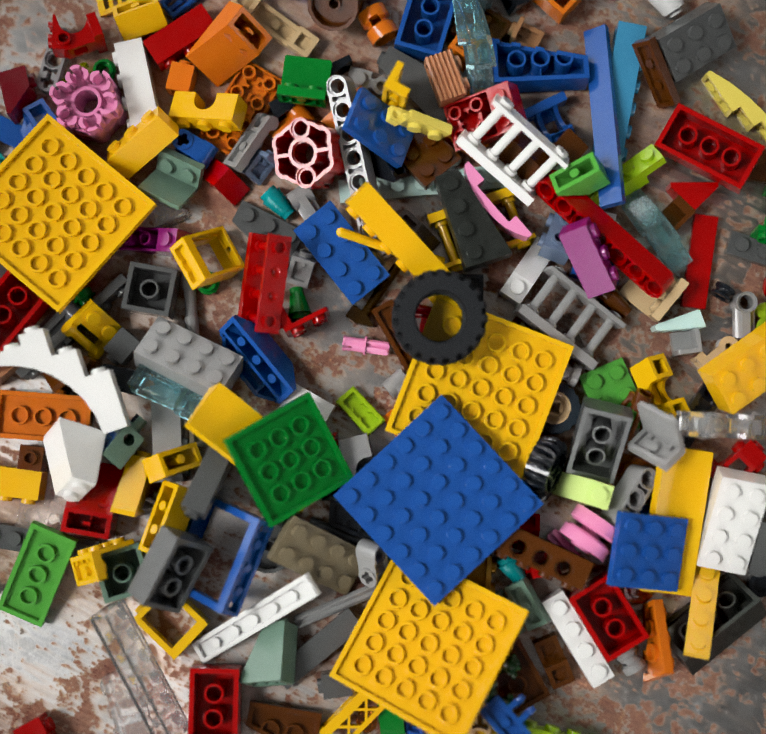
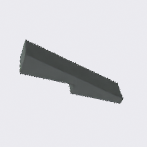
[283,608,358,690]

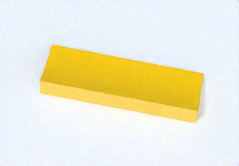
[184,382,305,514]
[639,448,714,597]

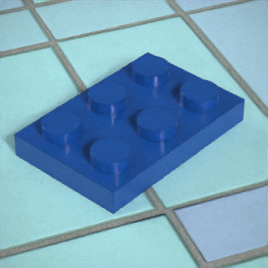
[342,87,415,169]

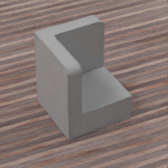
[669,328,703,357]

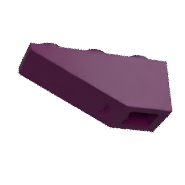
[119,227,192,257]

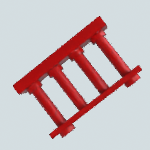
[238,232,292,335]

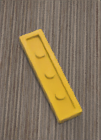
[683,565,720,660]

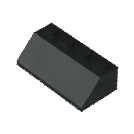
[666,572,766,675]

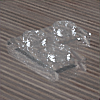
[15,483,67,533]

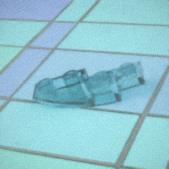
[452,0,497,94]
[620,189,693,274]

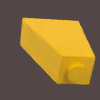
[110,450,152,517]

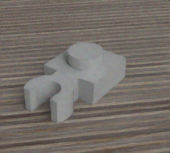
[348,66,387,97]

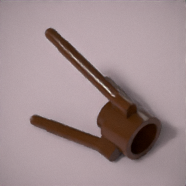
[620,388,655,449]

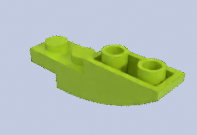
[587,144,666,206]

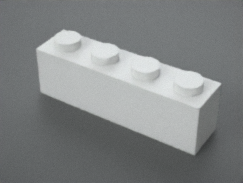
[112,38,159,128]
[540,588,615,688]

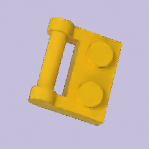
[61,298,122,359]

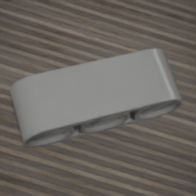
[600,464,656,527]

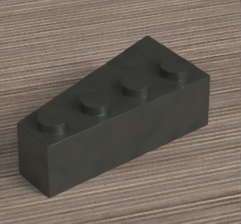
[434,169,512,272]

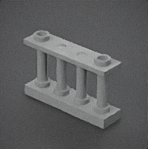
[512,265,626,370]

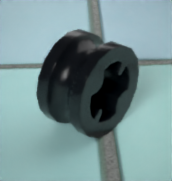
[710,281,735,303]

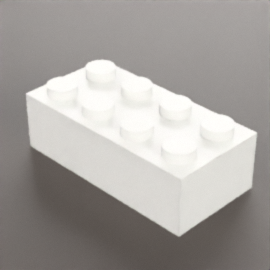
[696,466,766,575]

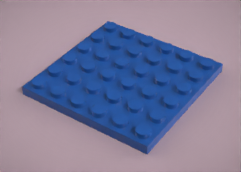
[333,394,544,606]

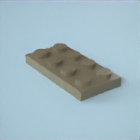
[267,515,359,595]

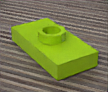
[336,386,386,437]

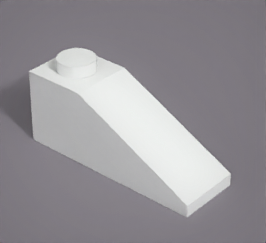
[498,237,550,306]

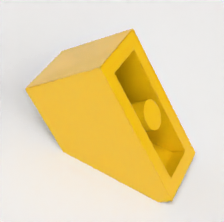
[142,442,202,484]

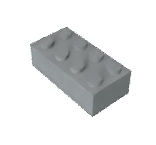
[134,316,243,399]

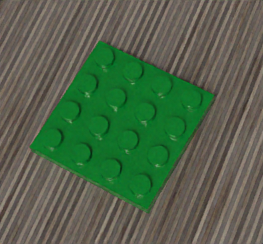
[222,392,353,528]

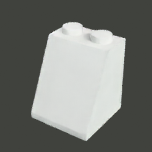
[43,417,106,502]

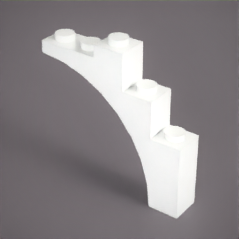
[0,325,131,434]

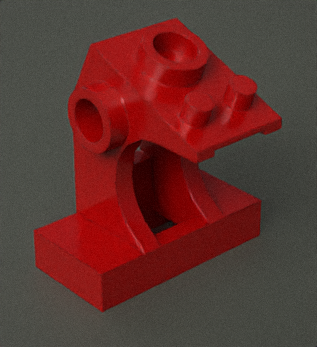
[48,12,108,59]
[710,439,766,478]

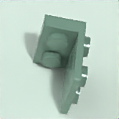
[138,147,206,210]

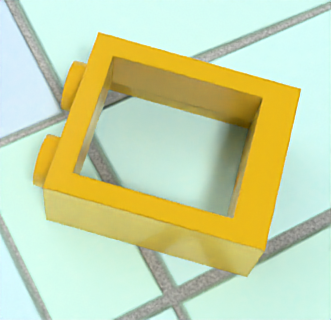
[169,226,245,290]
[133,598,211,660]

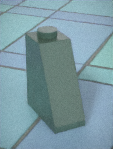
[240,618,298,687]

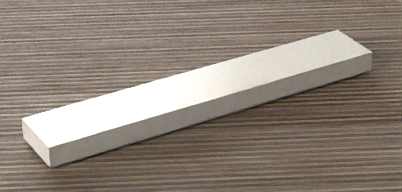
[191,572,321,664]

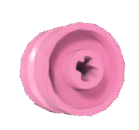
[558,503,615,562]

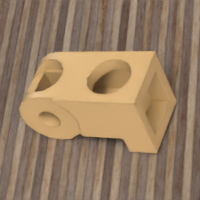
[690,336,737,369]

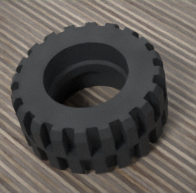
[391,269,488,366]

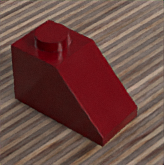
[0,65,38,124]

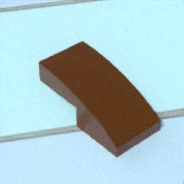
[532,631,576,690]

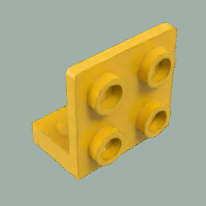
[70,536,134,586]

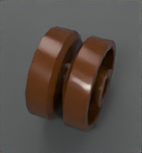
[307,0,364,31]

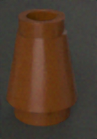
[596,288,632,319]

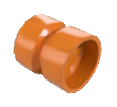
[357,2,399,48]

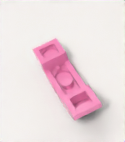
[464,161,532,241]

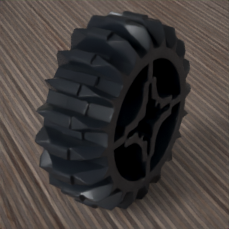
[522,436,568,501]

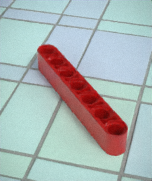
[535,170,674,298]

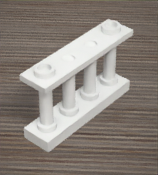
[456,94,569,206]

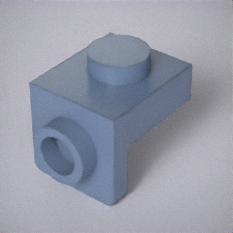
[242,149,276,186]

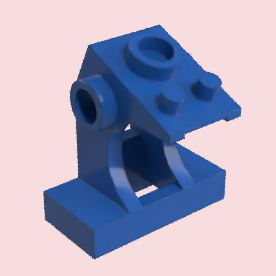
[524,91,575,143]

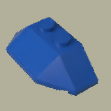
[219,315,296,404]

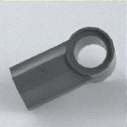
[39,299,81,338]

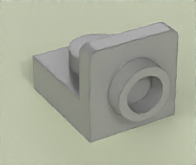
[286,248,317,288]

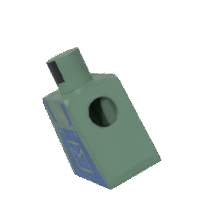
[102,414,147,470]

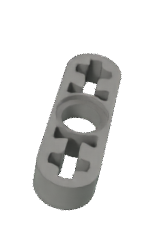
[37,27,70,95]

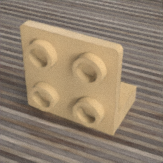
[619,276,690,322]

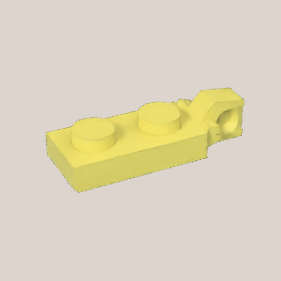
[385,105,453,141]

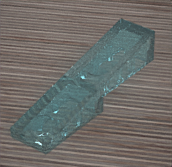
[127,364,203,420]

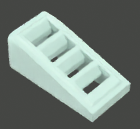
[650,309,706,333]

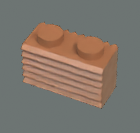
[424,49,470,108]

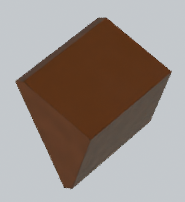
[499,133,559,181]

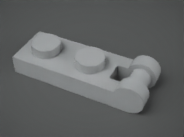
[223,113,279,173]

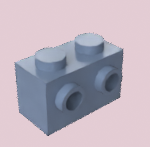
[537,212,569,266]

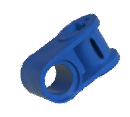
[172,129,219,170]

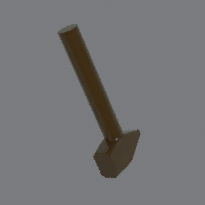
[346,264,401,328]

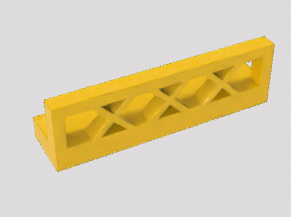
[381,60,410,110]
[319,691,385,734]

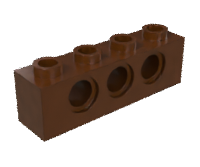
[493,528,594,592]

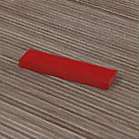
[680,213,719,310]

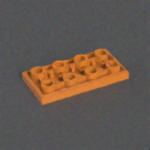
[198,62,282,156]

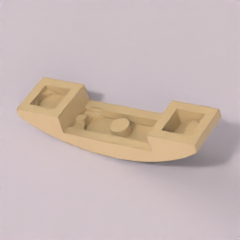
[231,0,320,57]

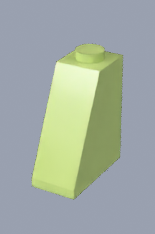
[552,472,614,510]

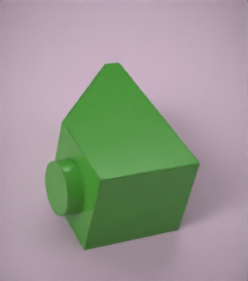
[549,152,610,196]

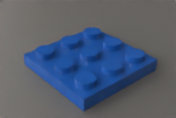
[606,510,688,592]

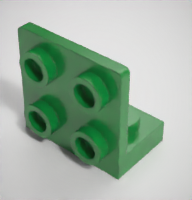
[277,55,332,108]

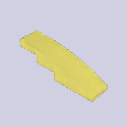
[701,70,766,143]

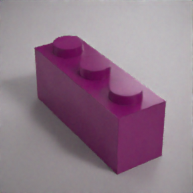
[558,217,620,299]

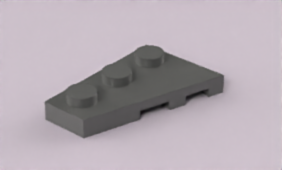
[232,200,302,267]

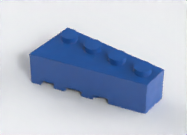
[490,38,590,93]

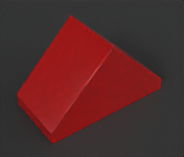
[203,158,250,207]
[666,182,719,210]

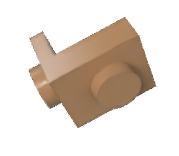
[508,16,545,48]

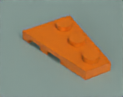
[643,599,675,682]

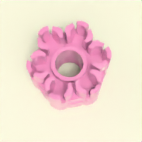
[49,65,128,143]

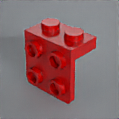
[280,306,330,338]

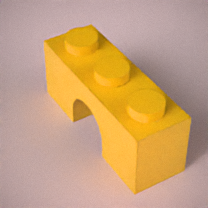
[168,91,248,133]
[629,353,694,426]

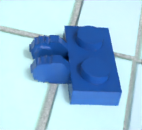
[479,694,537,734]

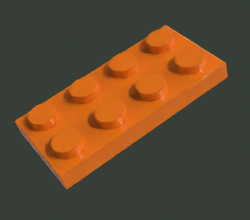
[0,390,93,441]

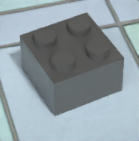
[121,261,182,320]

